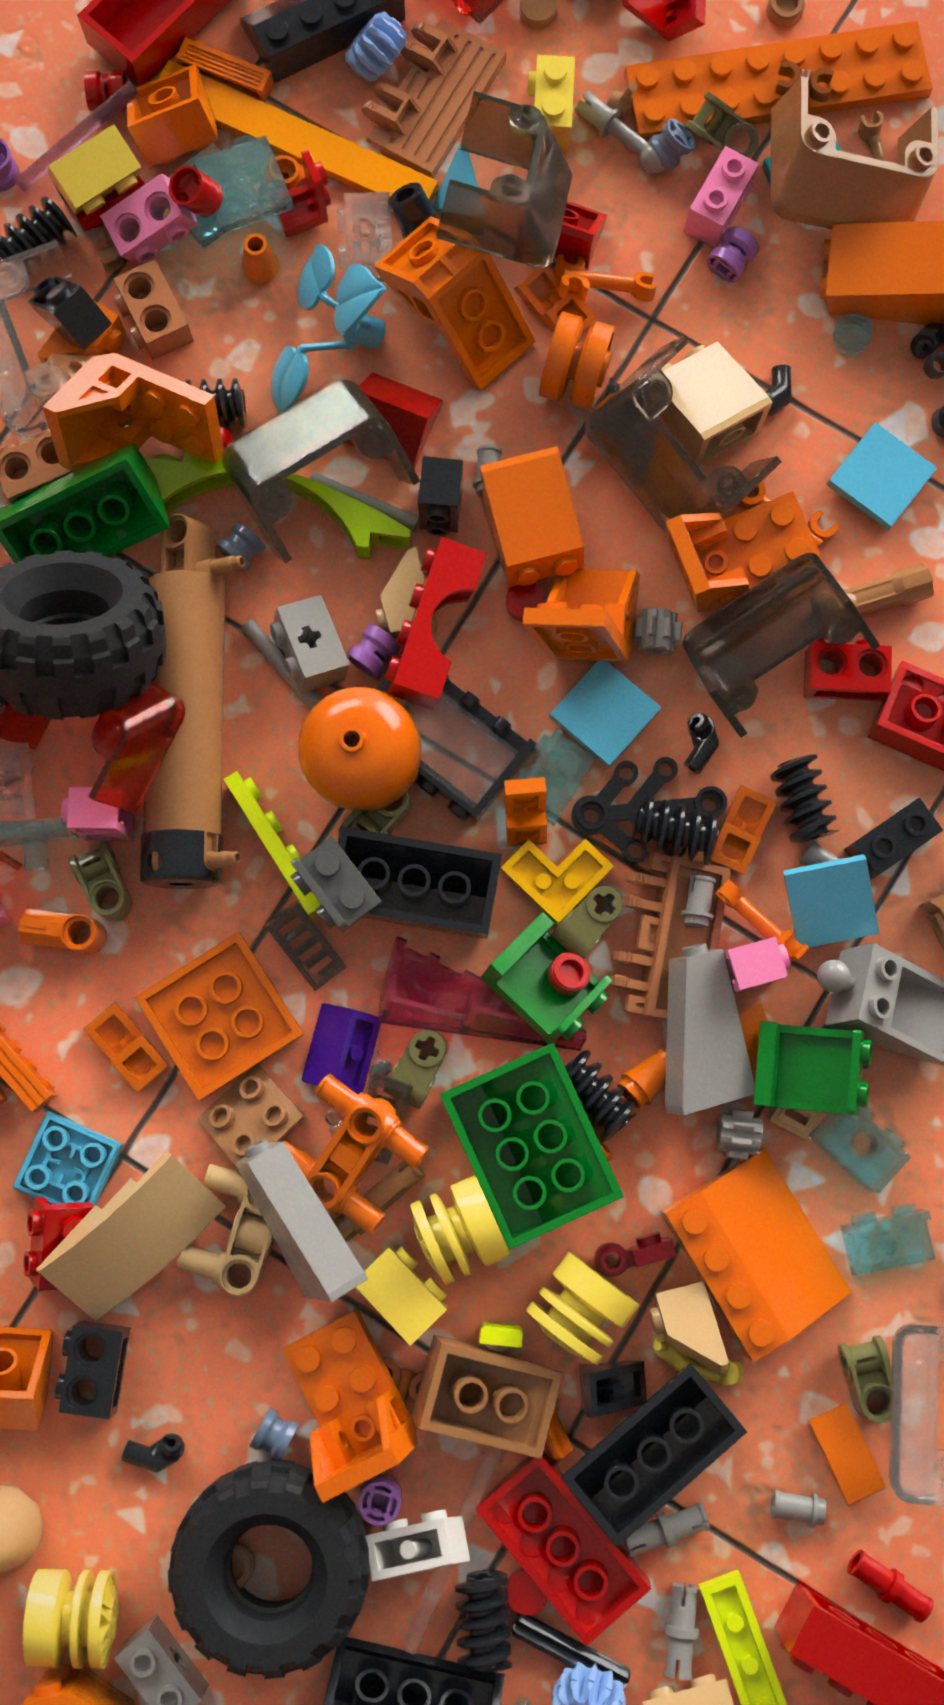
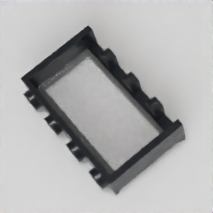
[375,675,536,823]

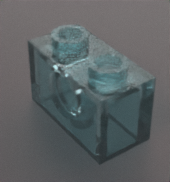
[808,1107,911,1194]

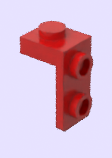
[622,0,706,42]
[271,150,331,238]

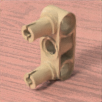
[177,1164,275,1296]

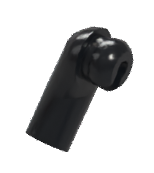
[910,323,944,359]
[765,365,792,416]
[684,712,719,774]
[121,1433,185,1472]

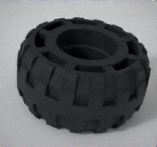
[0,550,166,720]
[168,1459,370,1679]

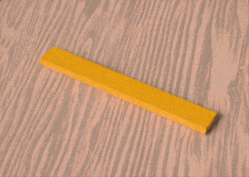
[158,59,438,203]

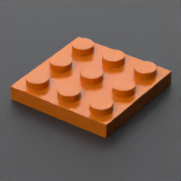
[135,931,305,1101]

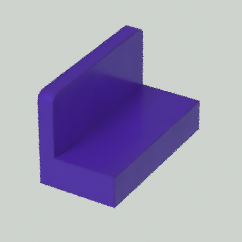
[302,1003,382,1094]

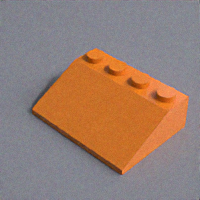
[660,1148,852,1363]

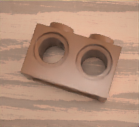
[113,259,194,360]
[0,429,74,503]

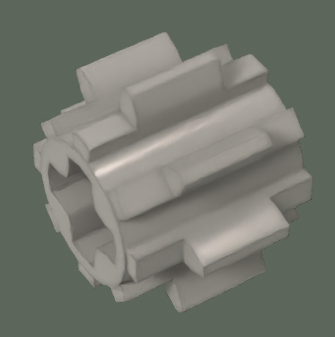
[633,608,683,656]
[716,1109,763,1160]

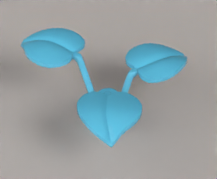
[271,244,387,419]

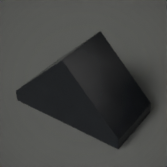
[579,1361,647,1418]

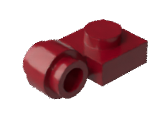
[594,1232,677,1277]

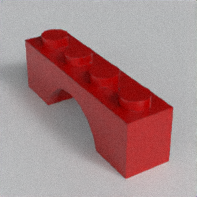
[384,537,487,710]

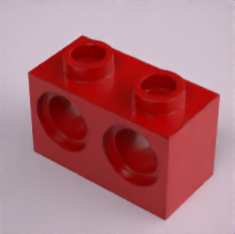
[803,637,892,702]

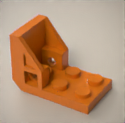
[374,216,536,391]
[43,353,224,471]
[666,491,823,613]
[522,569,640,662]
[282,1308,419,1503]

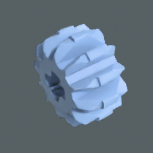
[345,12,407,82]
[551,1662,626,1705]

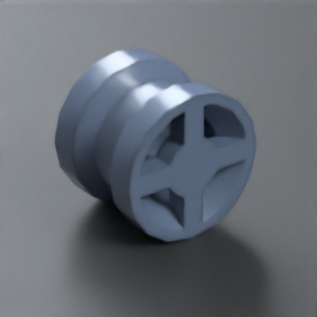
[647,118,696,170]
[216,522,266,572]
[249,1407,299,1461]

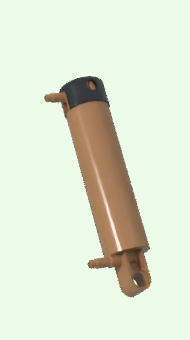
[140,513,246,889]

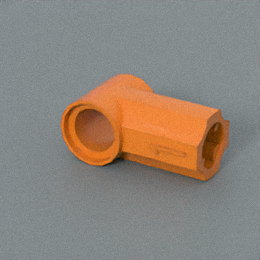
[18,909,107,954]

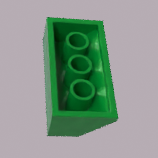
[0,442,170,563]

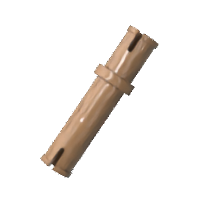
[333,1161,426,1242]

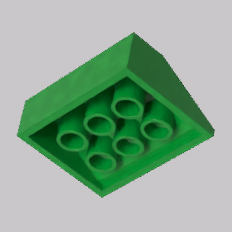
[440,1042,624,1250]

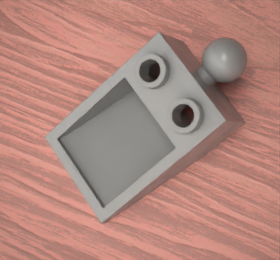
[817,943,944,1066]

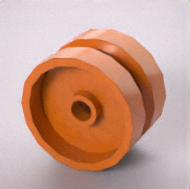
[538,311,615,411]

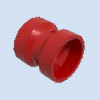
[84,70,129,111]
[169,165,223,218]

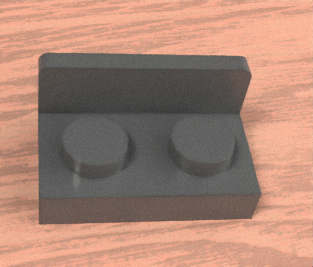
[290,836,382,933]

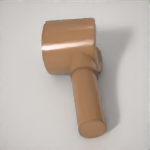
[607,82,637,119]
[858,111,886,161]
[97,229,124,273]

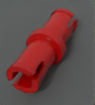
[847,1549,934,1623]

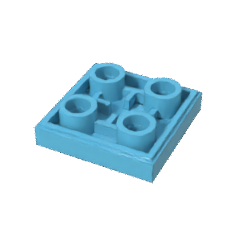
[826,422,937,531]
[549,661,662,768]
[783,854,879,948]
[12,1111,124,1206]

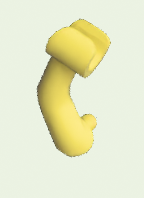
[653,1333,743,1385]

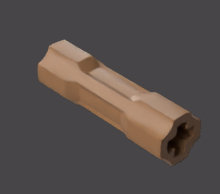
[810,563,934,631]

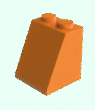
[480,446,584,588]

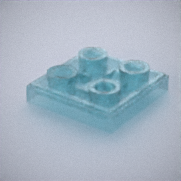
[194,135,294,234]

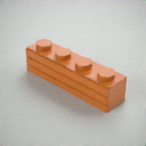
[176,37,274,102]
[0,1023,57,1112]

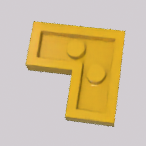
[500,839,614,925]

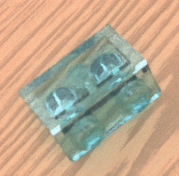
[516,728,596,826]
[840,1203,935,1276]

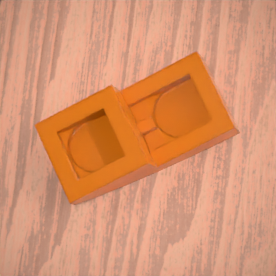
[514,261,597,332]
[504,777,547,846]
[711,785,778,875]
[83,1001,169,1093]
[808,1403,886,1506]

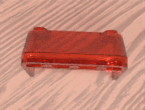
[0,681,185,813]

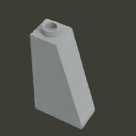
[665,943,755,1115]
[235,1139,368,1302]

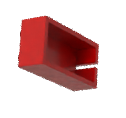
[77,0,231,87]

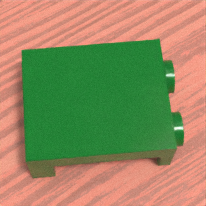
[480,912,613,1044]
[754,1021,872,1116]

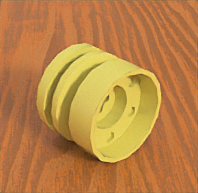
[410,1175,511,1285]
[526,1251,640,1365]
[23,1569,119,1669]

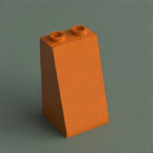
[820,221,944,325]

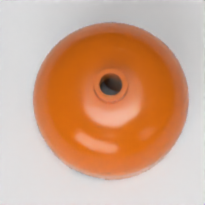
[298,687,422,811]

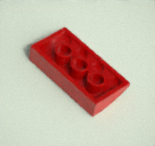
[867,660,944,771]
[475,1451,651,1646]

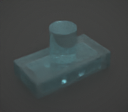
[0,817,79,871]

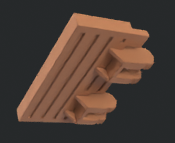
[361,18,506,179]
[609,852,731,1020]

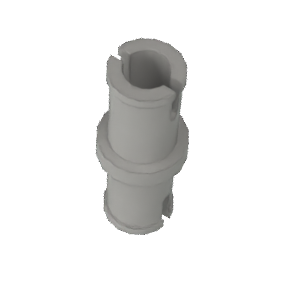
[624,1502,710,1558]
[664,1583,699,1680]

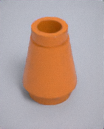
[241,233,279,284]
[617,1049,666,1109]

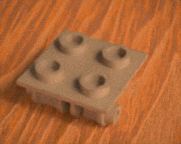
[197,1064,305,1169]

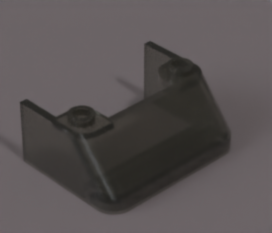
[435,91,572,268]
[585,336,782,533]
[222,379,420,563]
[682,553,880,738]

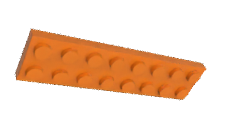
[624,21,933,141]

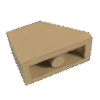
[375,547,437,641]
[649,1281,729,1375]

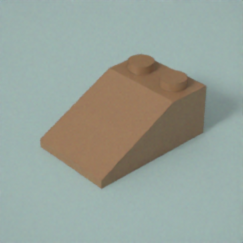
[412,1334,563,1459]

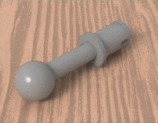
[575,91,665,174]

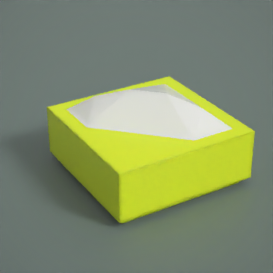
[479,1322,523,1352]

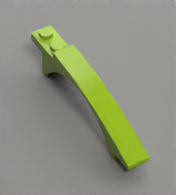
[143,451,412,560]

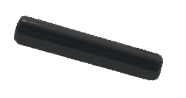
[511,1613,631,1691]

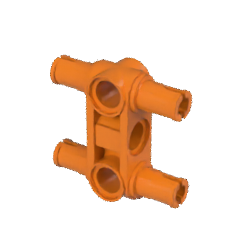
[284,1074,430,1235]

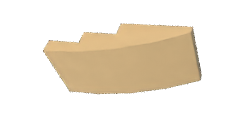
[36,1151,226,1321]

